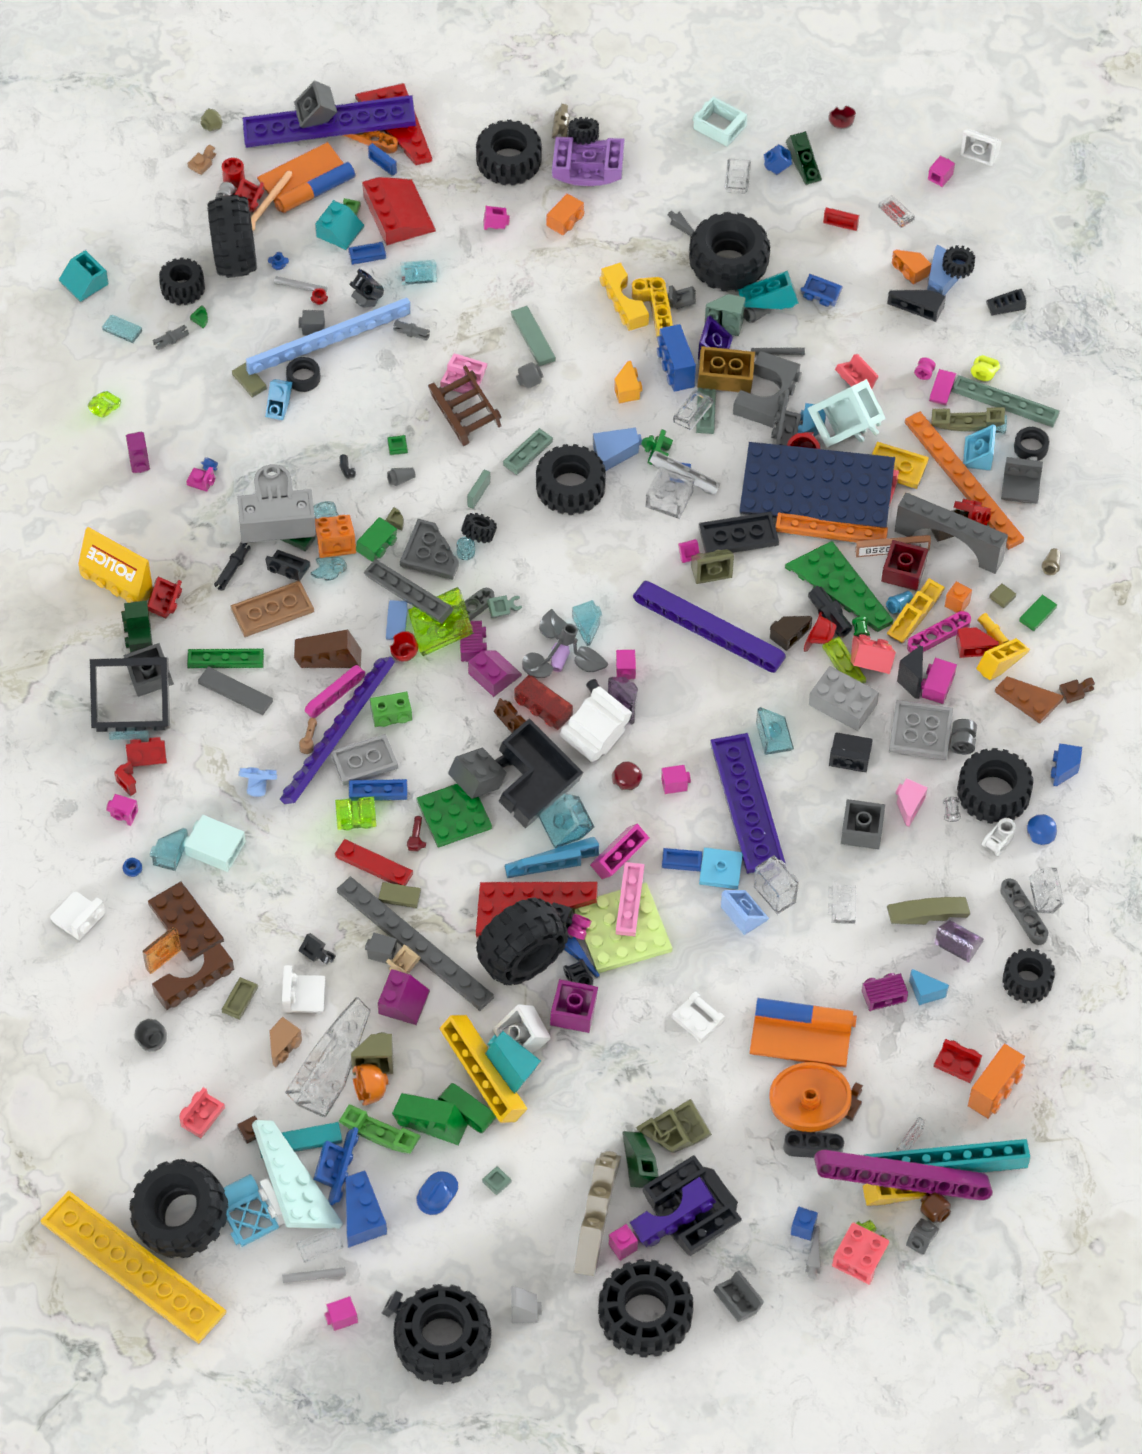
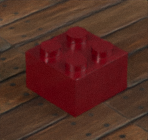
[881,540,929,591]

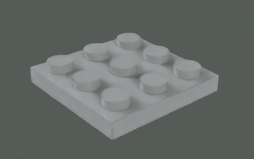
[889,700,953,760]

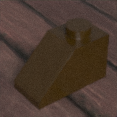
[770,616,812,651]

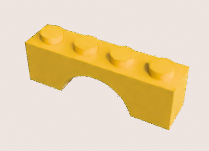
[599,262,649,331]

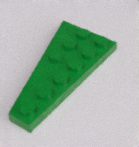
[785,541,894,632]

